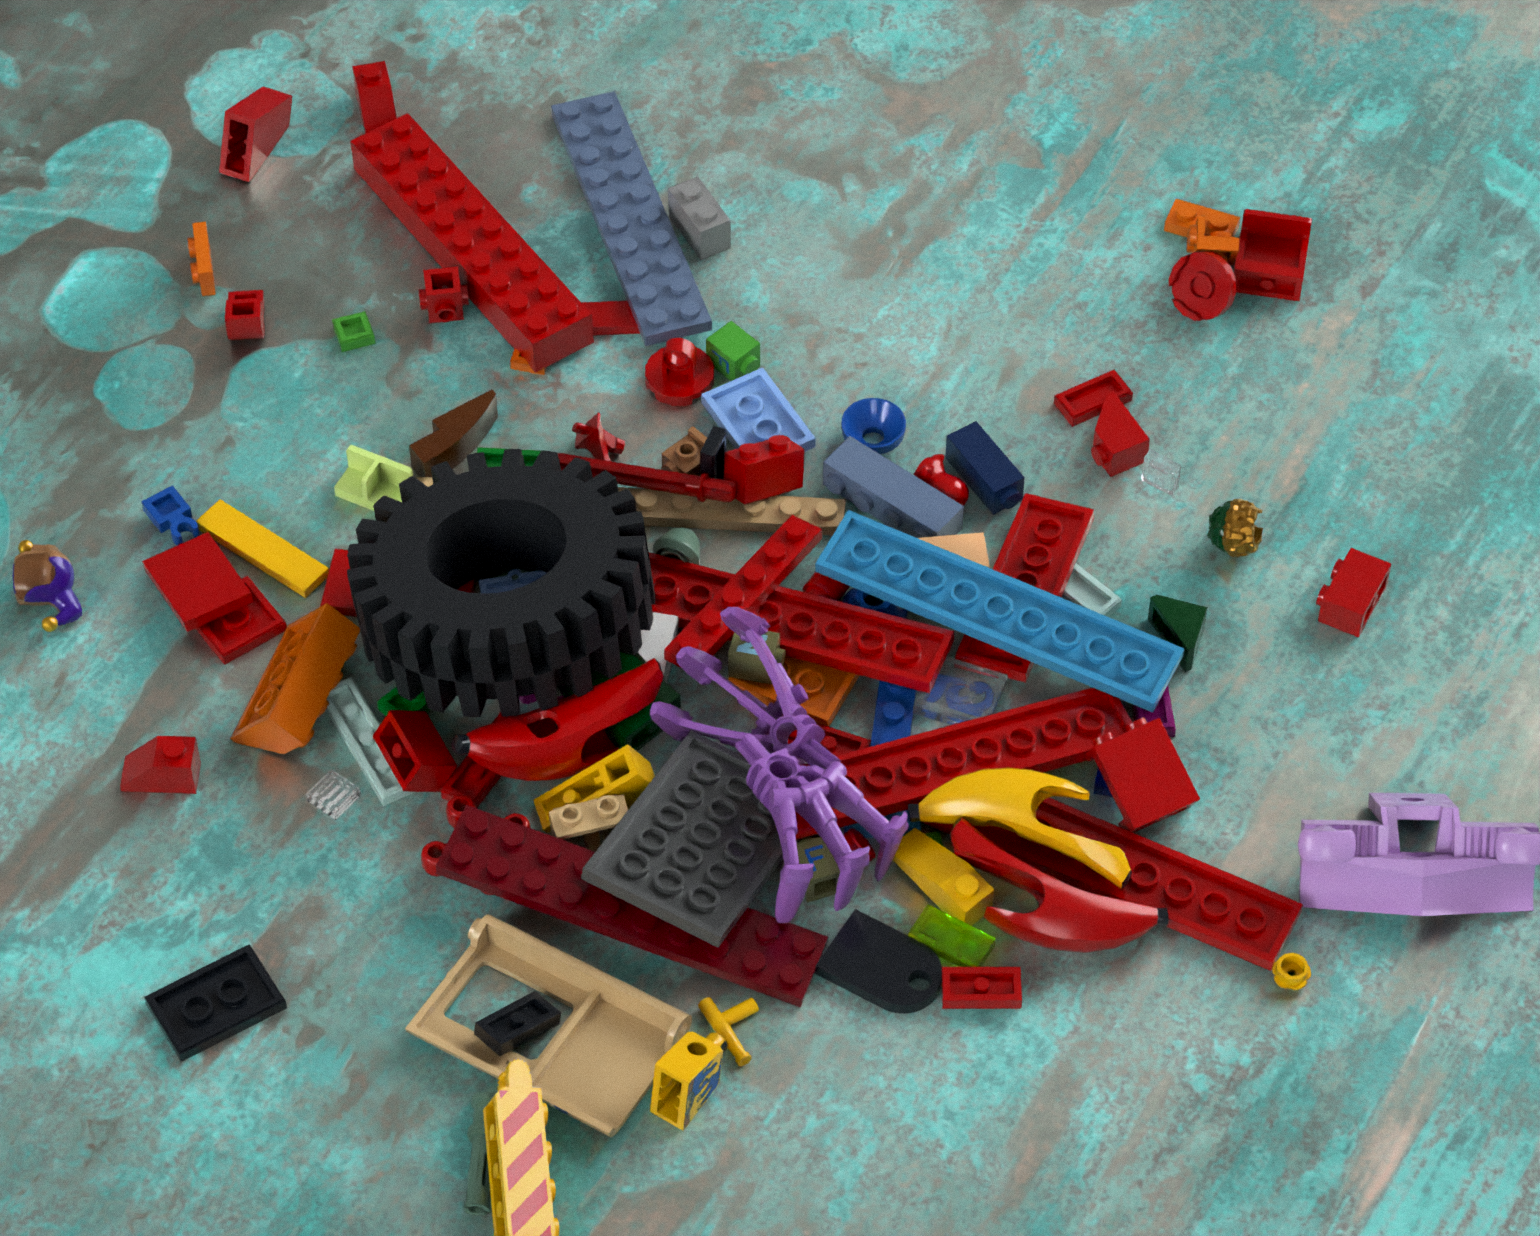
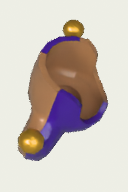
[12,540,82,632]

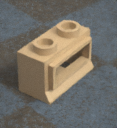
[549,794,628,851]

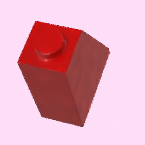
[219,86,293,182]

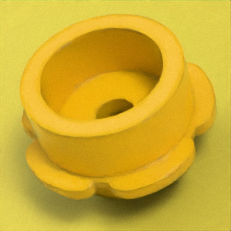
[1272,953,1311,990]

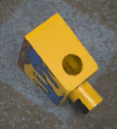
[650,1032,728,1131]

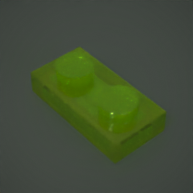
[908,904,996,967]

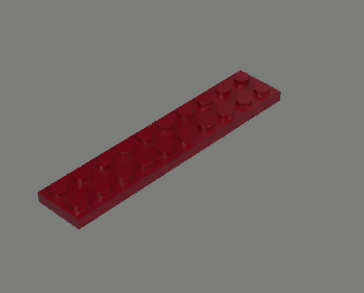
[436,805,828,1008]

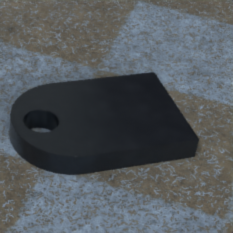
[815,909,942,1014]

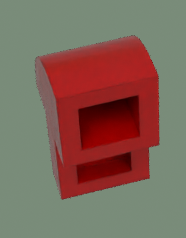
[225,290,265,340]

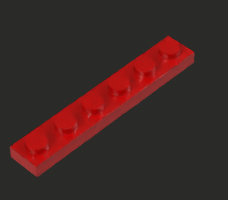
[664,515,822,668]

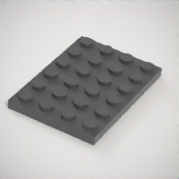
[581,731,797,948]

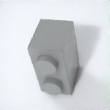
[668,176,731,260]

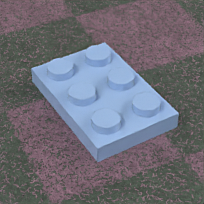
[701,367,816,452]

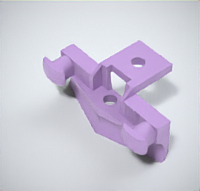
[1298,793,1540,916]

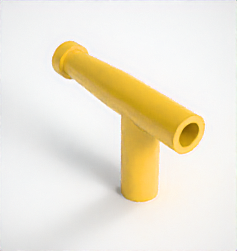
[698,997,759,1067]

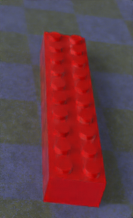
[350,113,594,373]

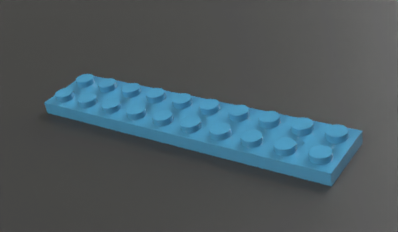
[815,510,1184,713]

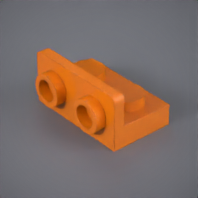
[1186,216,1239,265]

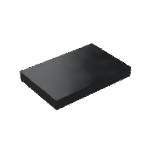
[144,944,287,1062]

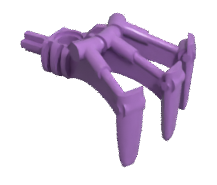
[650,607,841,770]
[735,733,909,923]

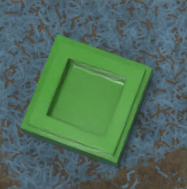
[332,311,376,352]

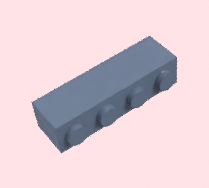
[823,436,964,538]

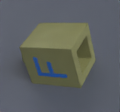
[797,837,840,903]

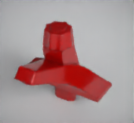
[572,412,625,461]

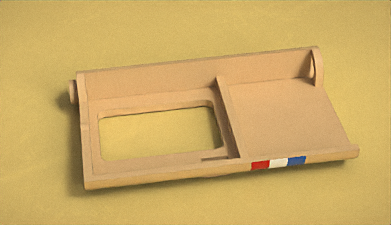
[405,914,692,1137]

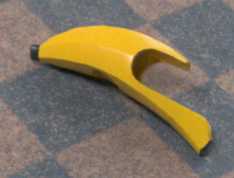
[908,768,1132,890]

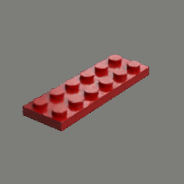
[955,493,1094,683]

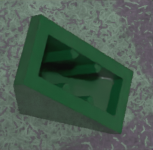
[1148,595,1208,672]

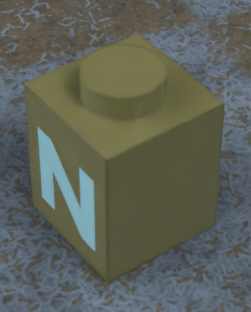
[728,631,786,685]

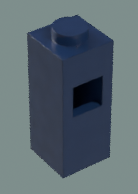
[945,421,1025,515]

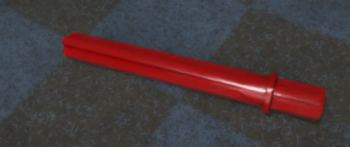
[558,453,737,503]

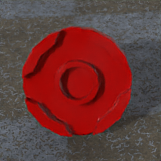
[1168,251,1236,321]
[645,338,714,406]

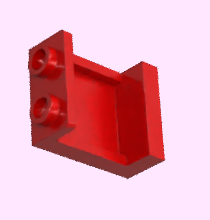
[1234,209,1312,302]
[1085,717,1200,833]

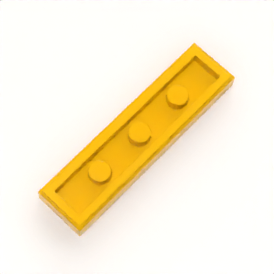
[196,499,329,599]

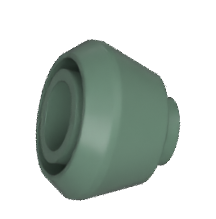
[653,527,700,565]

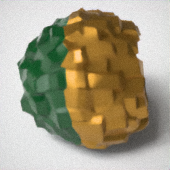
[1207,499,1263,557]

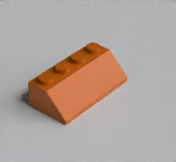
[230,603,360,754]

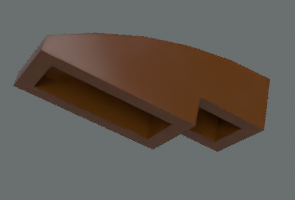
[409,389,498,477]

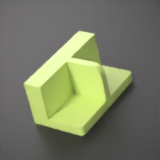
[334,445,413,511]

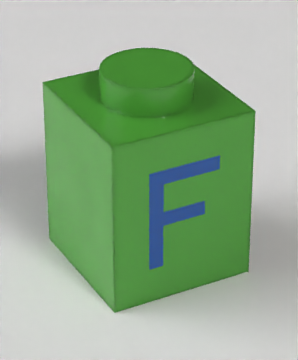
[706,321,760,381]

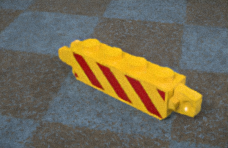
[483,1059,559,1236]

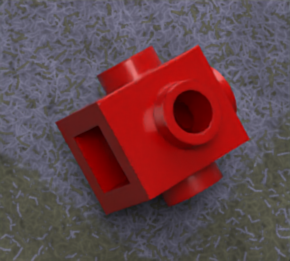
[418,266,469,323]

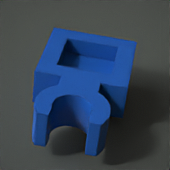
[141,485,200,545]

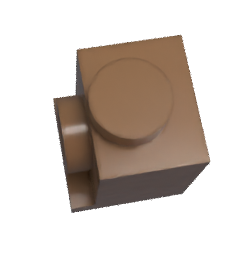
[661,426,707,476]

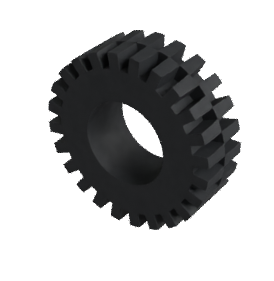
[347,449,656,717]

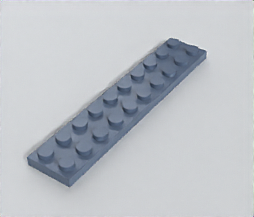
[551,91,712,346]

